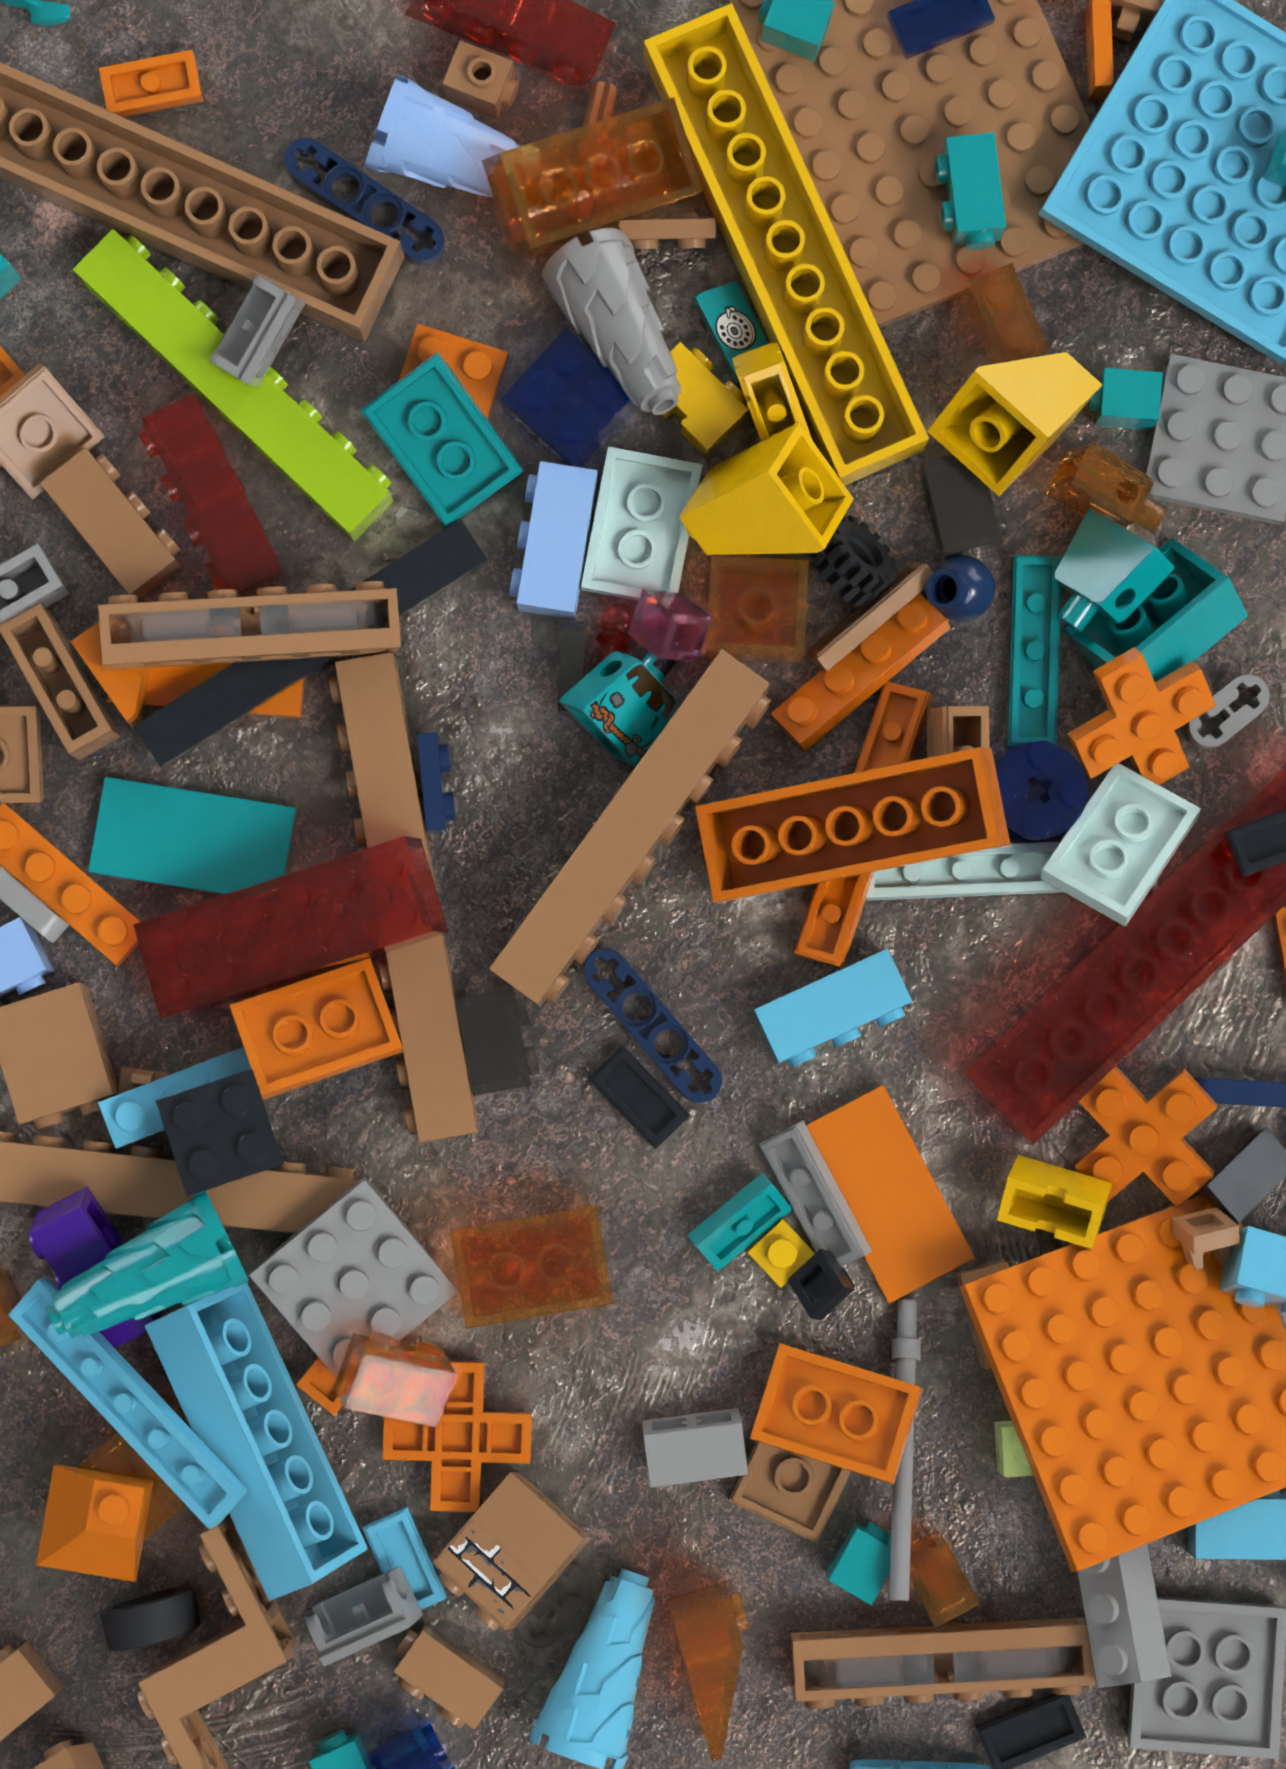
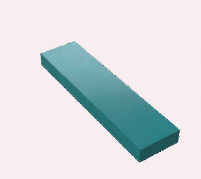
[1006,555,1062,749]

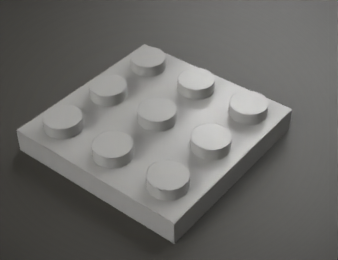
[1140,354,1286,525]
[249,1177,459,1387]
[1127,1596,1286,1759]

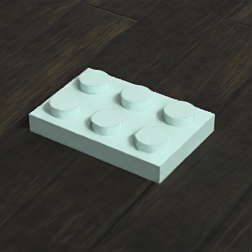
[581,447,703,608]
[1040,763,1201,927]

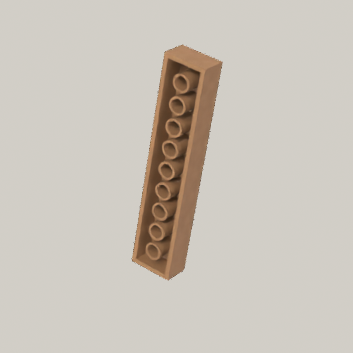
[0,62,405,342]

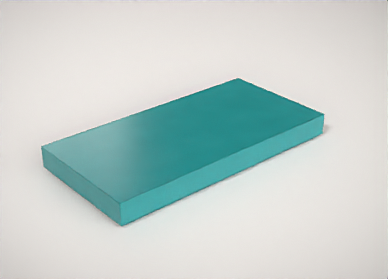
[88,777,297,904]

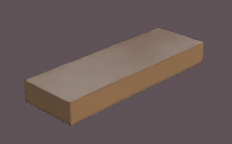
[806,562,934,671]

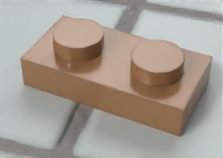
[619,218,716,249]

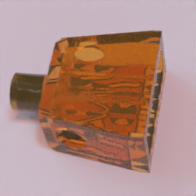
[1045,441,1167,533]

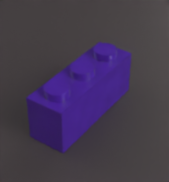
[28,1186,162,1348]

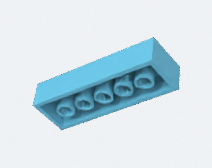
[145,1282,368,1601]

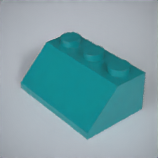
[1063,538,1248,682]

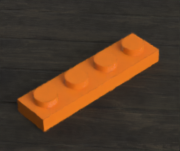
[771,593,950,752]
[0,803,151,966]

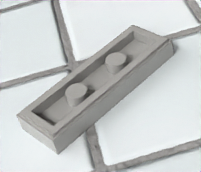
[759,1121,872,1267]

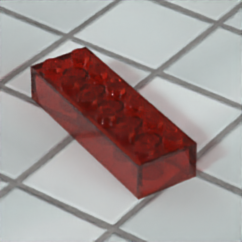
[133,836,449,1019]

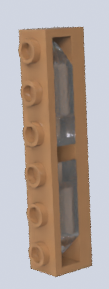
[98,581,401,670]
[790,1617,1095,1709]

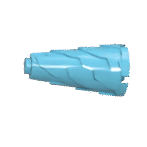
[527,1569,655,1769]

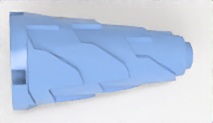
[364,74,556,207]

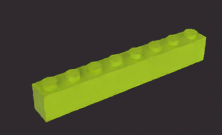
[72,229,394,542]

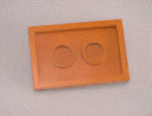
[229,958,403,1100]
[750,1343,923,1485]

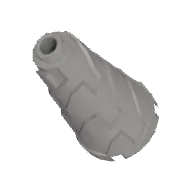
[541,228,681,415]

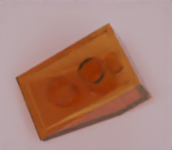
[670,1581,749,1762]

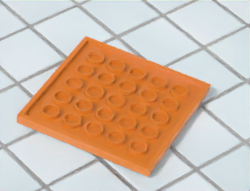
[959,1195,1286,1573]

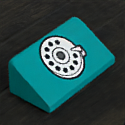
[694,281,769,387]

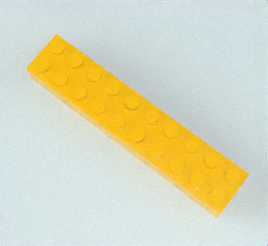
[644,3,929,485]

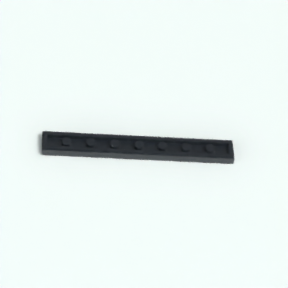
[134,520,487,768]

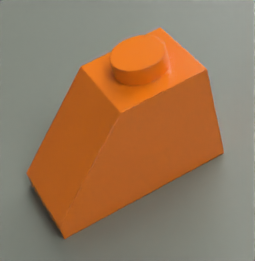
[70,620,151,728]

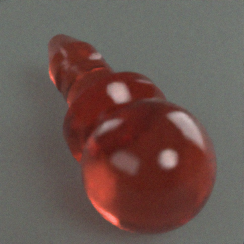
[593,603,639,669]

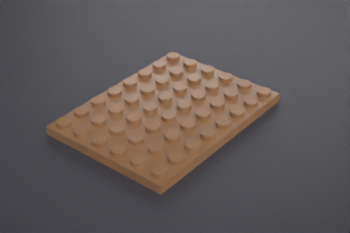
[726,0,1091,328]

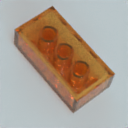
[482,97,703,255]

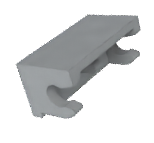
[209,274,306,387]
[642,1408,748,1488]
[306,1566,423,1667]

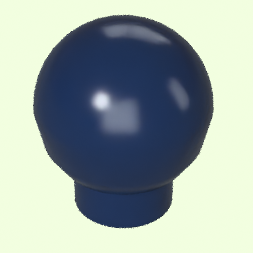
[926,555,995,622]

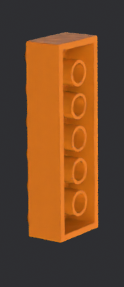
[695,747,1010,903]

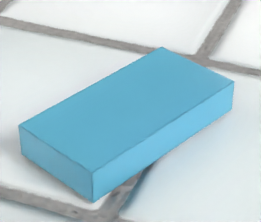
[362,1505,448,1610]

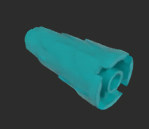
[46,1191,249,1338]

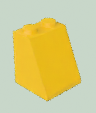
[927,352,1102,496]
[679,422,854,555]

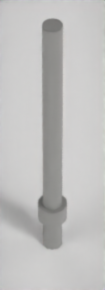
[889,1299,921,1601]

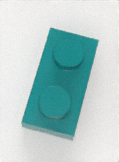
[687,1172,793,1272]

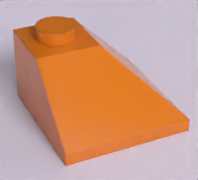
[36,1464,154,1582]

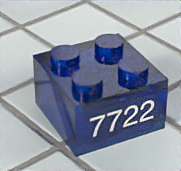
[500,328,637,467]

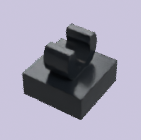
[787,1249,855,1320]

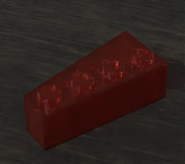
[404,0,616,86]
[138,393,283,592]

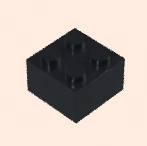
[155,1069,284,1197]

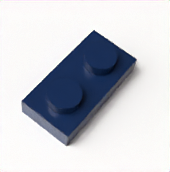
[417,732,456,835]

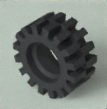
[807,514,898,606]

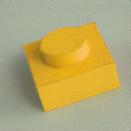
[747,1218,815,1288]

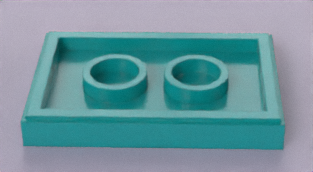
[360,352,525,528]

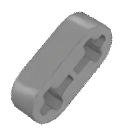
[1185,674,1270,750]
[0,865,69,943]

